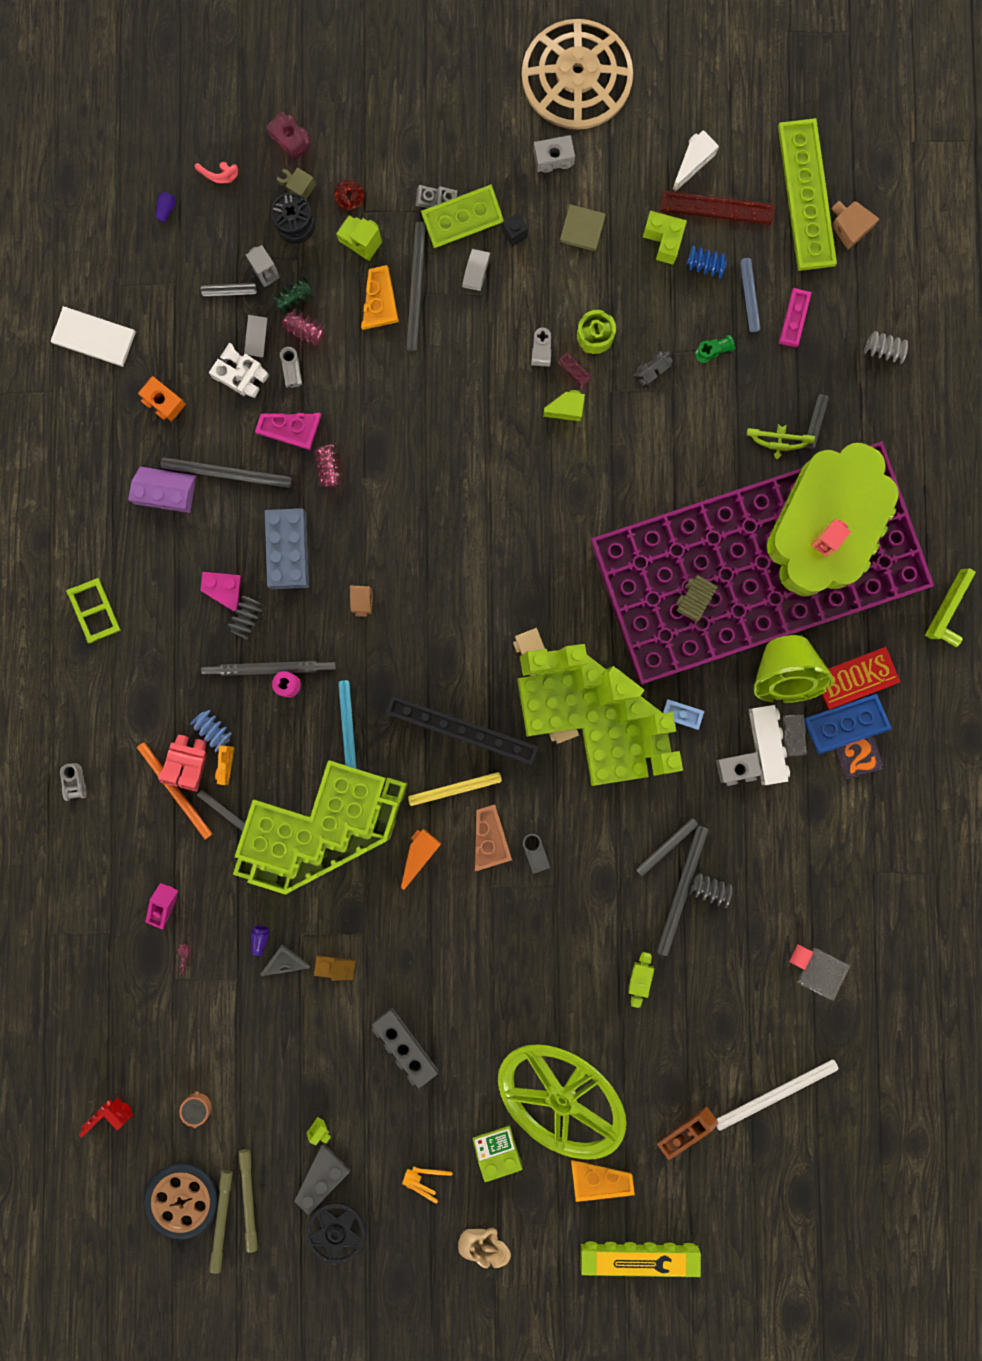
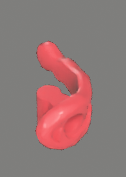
[195,162,238,184]

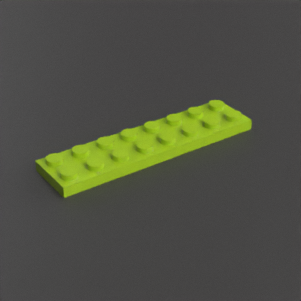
[778,118,837,271]

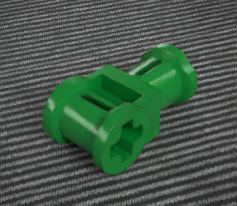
[695,335,735,363]

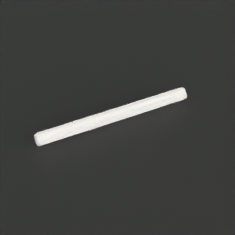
[716,1060,838,1131]

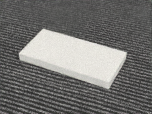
[51,306,136,367]

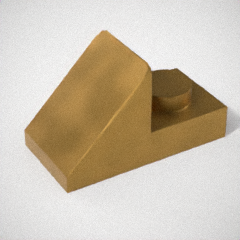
[314,955,356,981]

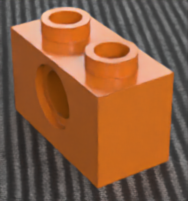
[138,376,186,422]

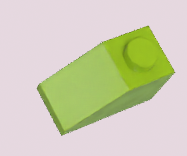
[543,390,585,421]

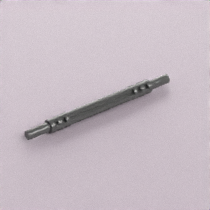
[201,661,336,676]

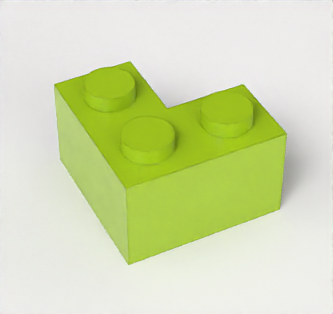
[643,211,687,265]
[336,216,382,261]

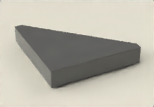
[260,945,311,976]

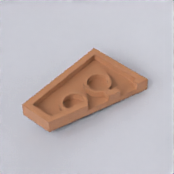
[475,804,512,871]

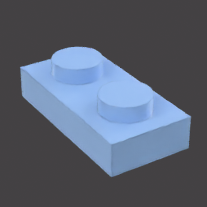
[663,699,704,730]

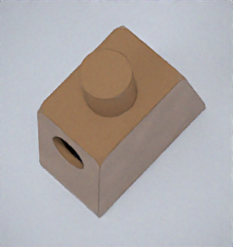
[831,201,879,250]

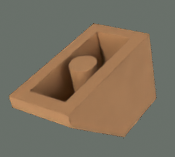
[350,585,373,617]

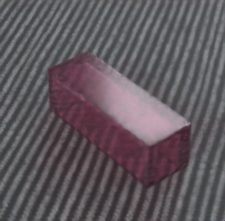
[558,352,591,388]

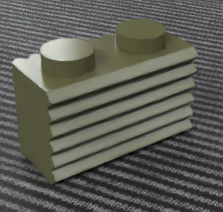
[676,575,718,622]

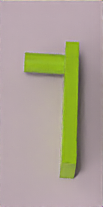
[925,568,976,647]

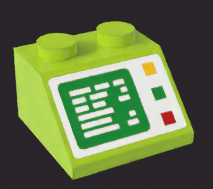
[473,1125,522,1182]

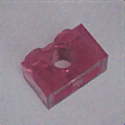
[266,111,311,160]

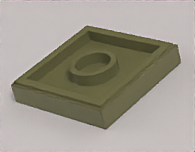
[560,204,606,252]

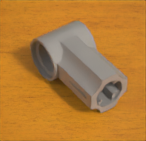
[280,347,302,388]

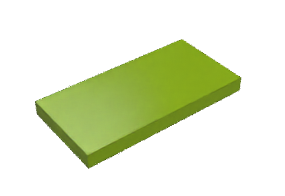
[421,184,504,248]

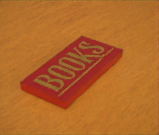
[822,647,900,710]

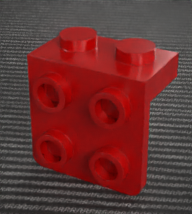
[79,1098,134,1138]

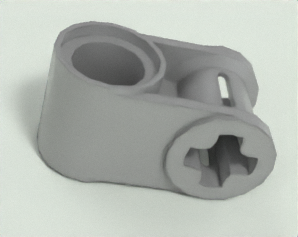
[531,328,551,366]
[60,763,87,801]

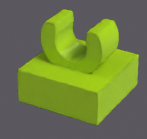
[306,1117,331,1145]

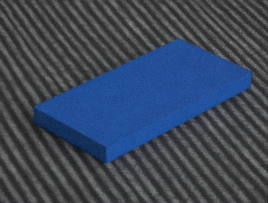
[804,694,892,755]

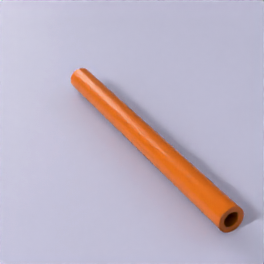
[137,742,213,840]

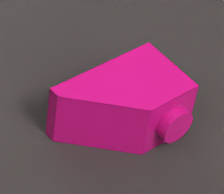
[145,883,178,930]

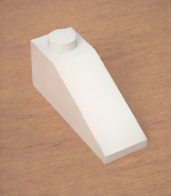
[673,130,719,192]

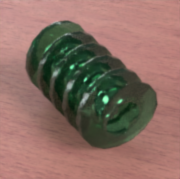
[271,276,314,315]

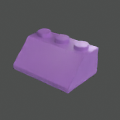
[128,467,196,513]

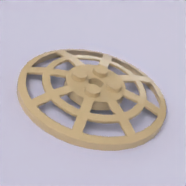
[522,19,633,130]

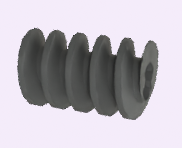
[228,596,263,639]
[689,873,732,909]

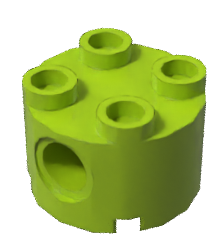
[577,310,616,354]

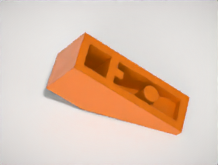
[401,829,441,890]

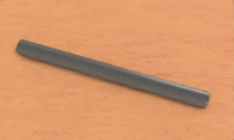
[406,222,426,351]
[161,458,292,488]
[657,826,708,956]

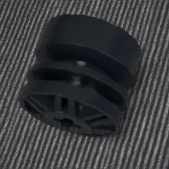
[271,193,315,244]

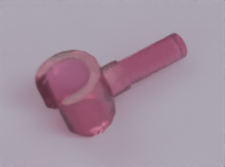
[177,944,191,973]

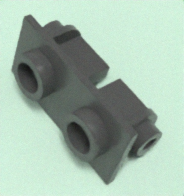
[633,351,673,386]

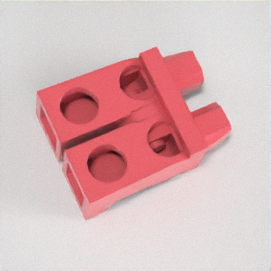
[158,735,207,792]

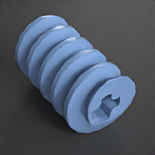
[190,710,232,752]

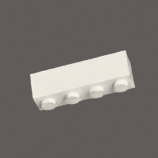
[748,705,790,785]

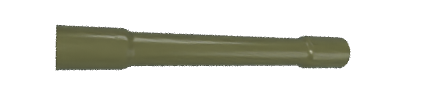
[238,1149,258,1253]
[209,1170,233,1274]

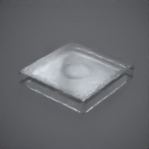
[797,948,850,1001]

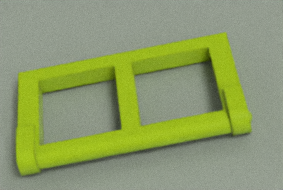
[66,578,121,644]

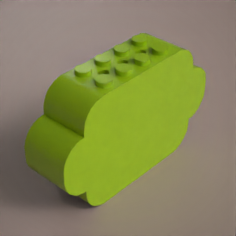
[767,443,898,596]

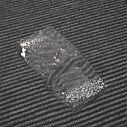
[783,714,807,757]

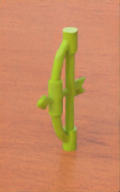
[747,424,815,459]

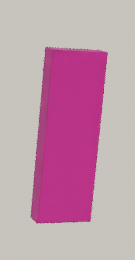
[779,288,812,348]

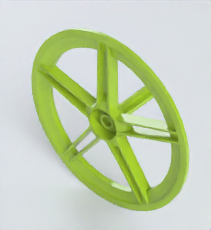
[498,1045,626,1159]

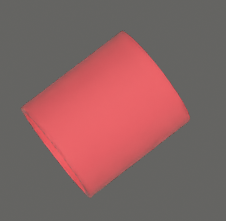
[789,944,814,970]

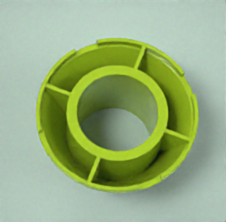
[754,635,833,703]

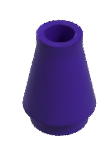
[155,191,176,222]
[251,925,270,956]

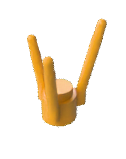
[402,1166,453,1203]

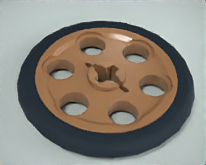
[144,1163,218,1239]

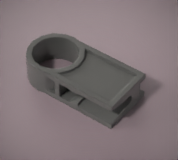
[522,833,550,874]

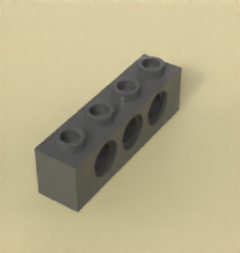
[372,1008,438,1088]

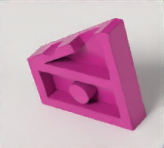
[200,572,242,611]

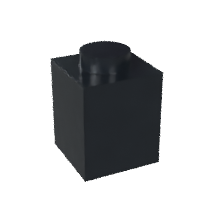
[502,213,528,247]

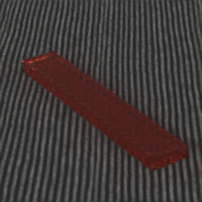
[660,191,774,225]

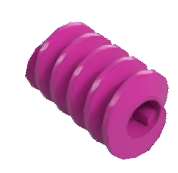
[272,671,301,698]

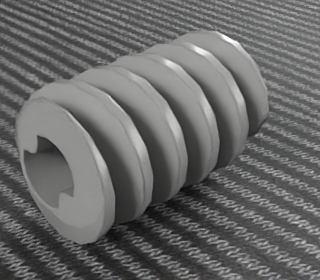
[864,331,908,364]

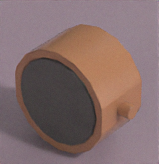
[179,1091,212,1128]

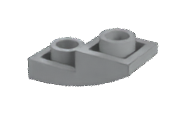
[416,185,457,208]
[462,249,490,291]
[244,315,268,357]

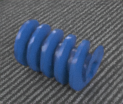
[686,245,728,279]

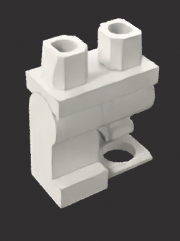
[209,343,269,398]

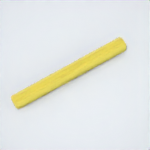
[408,772,502,806]

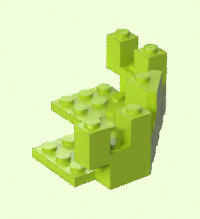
[517,644,683,786]
[233,760,408,895]

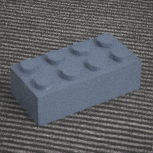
[265,508,309,589]

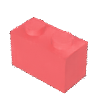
[811,519,851,557]

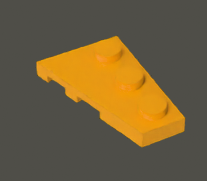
[361,265,399,330]
[571,1160,635,1202]

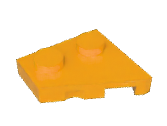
[215,745,234,785]

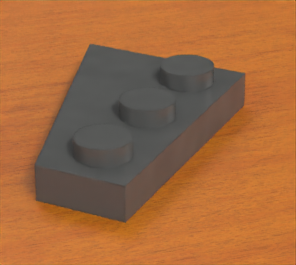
[294,1143,350,1215]

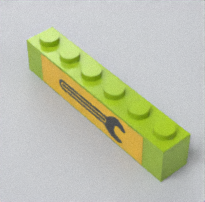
[580,1241,701,1277]

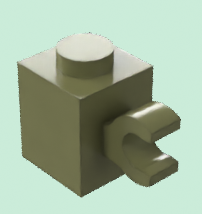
[277,168,316,199]

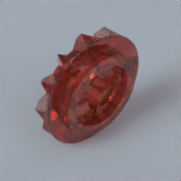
[334,180,364,210]

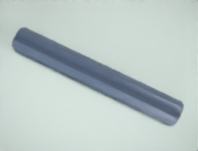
[740,258,760,332]

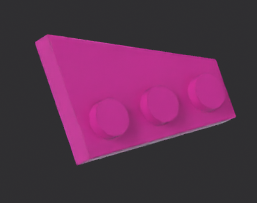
[255,413,322,450]

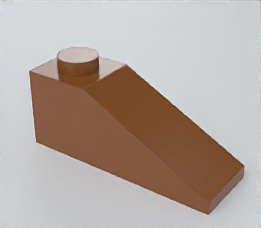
[657,1106,719,1160]

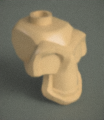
[458,1228,511,1268]

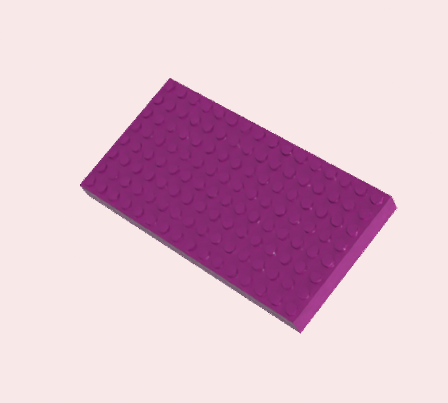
[590,441,934,686]

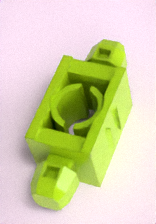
[628,952,654,1008]

